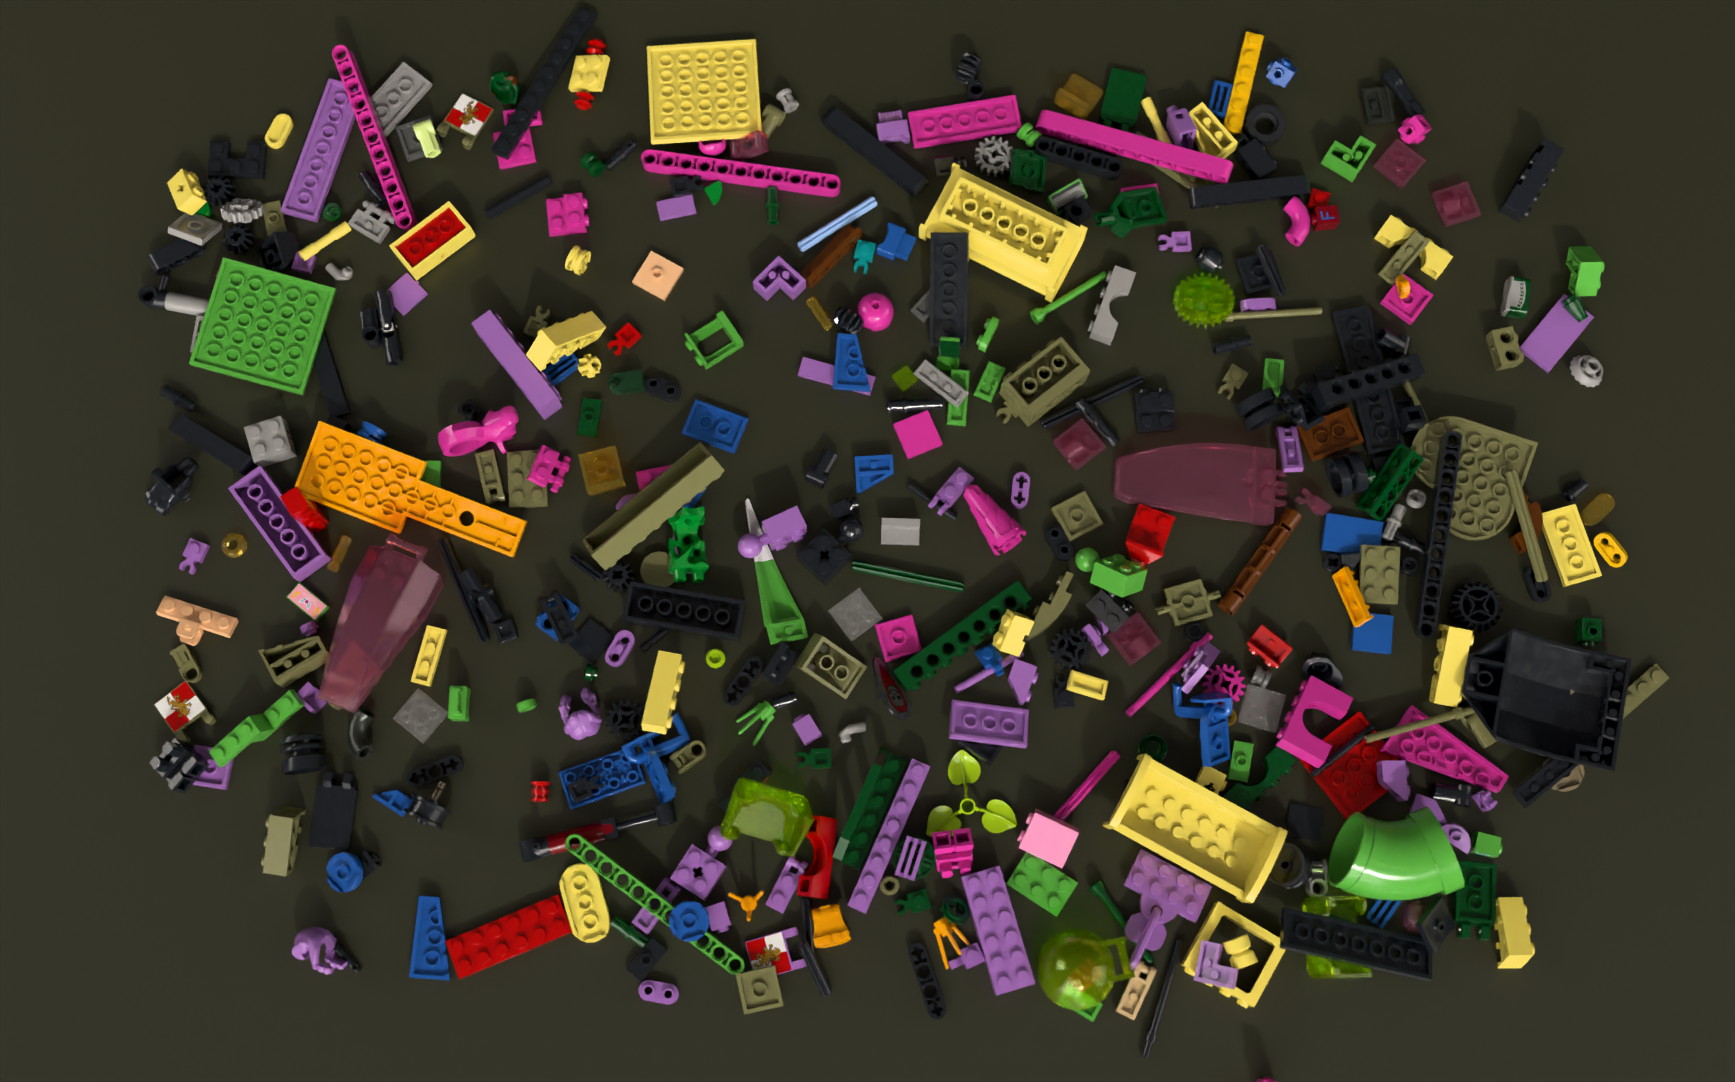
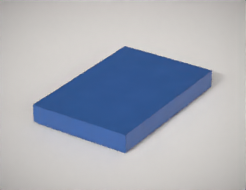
[682,399,748,454]
[1321,513,1384,554]

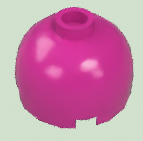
[857,292,894,331]

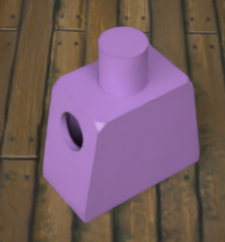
[1166,105,1197,149]

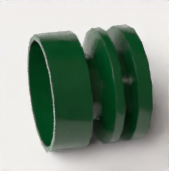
[893,837,935,880]

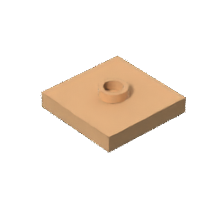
[632,251,684,301]

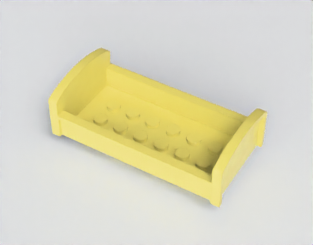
[919,162,1088,303]
[1102,753,1288,903]

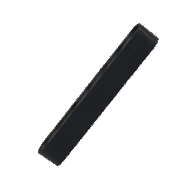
[820,106,929,198]
[1187,175,1311,209]

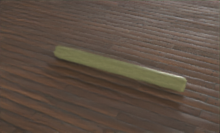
[1506,470,1548,582]

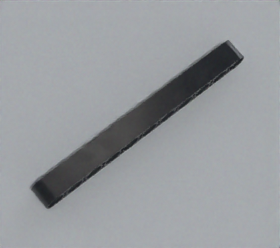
[1414,431,1462,639]

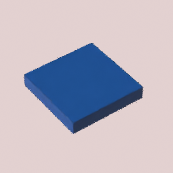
[1351,613,1394,655]

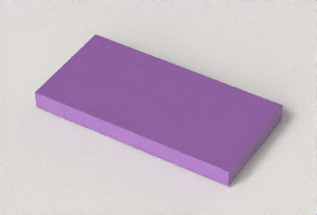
[1519,294,1594,373]
[949,699,1029,748]

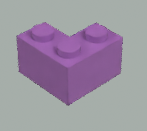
[753,256,806,301]

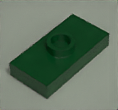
[577,398,603,438]

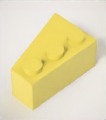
[1189,102,1238,159]
[1494,897,1535,968]

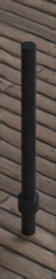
[1141,939,1184,1059]

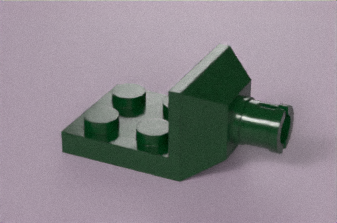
[1094,187,1168,239]

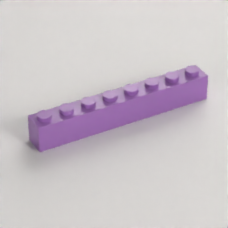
[847,758,930,914]

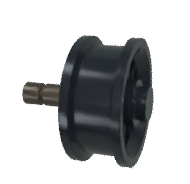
[403,781,452,830]

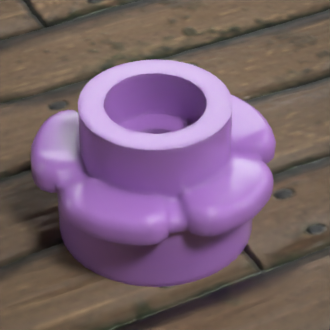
[300,621,319,637]

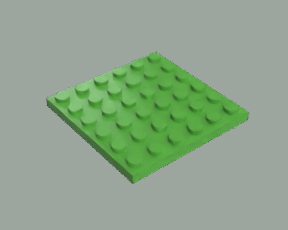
[189,257,336,396]

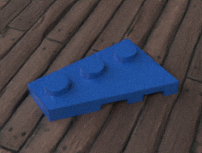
[833,333,871,392]

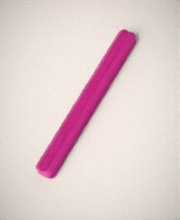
[1053,750,1120,821]

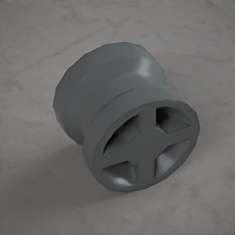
[1249,665,1272,689]

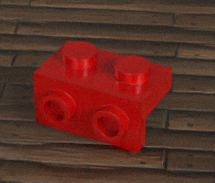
[1246,623,1293,668]

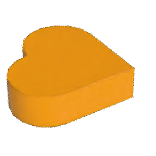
[1395,275,1410,299]

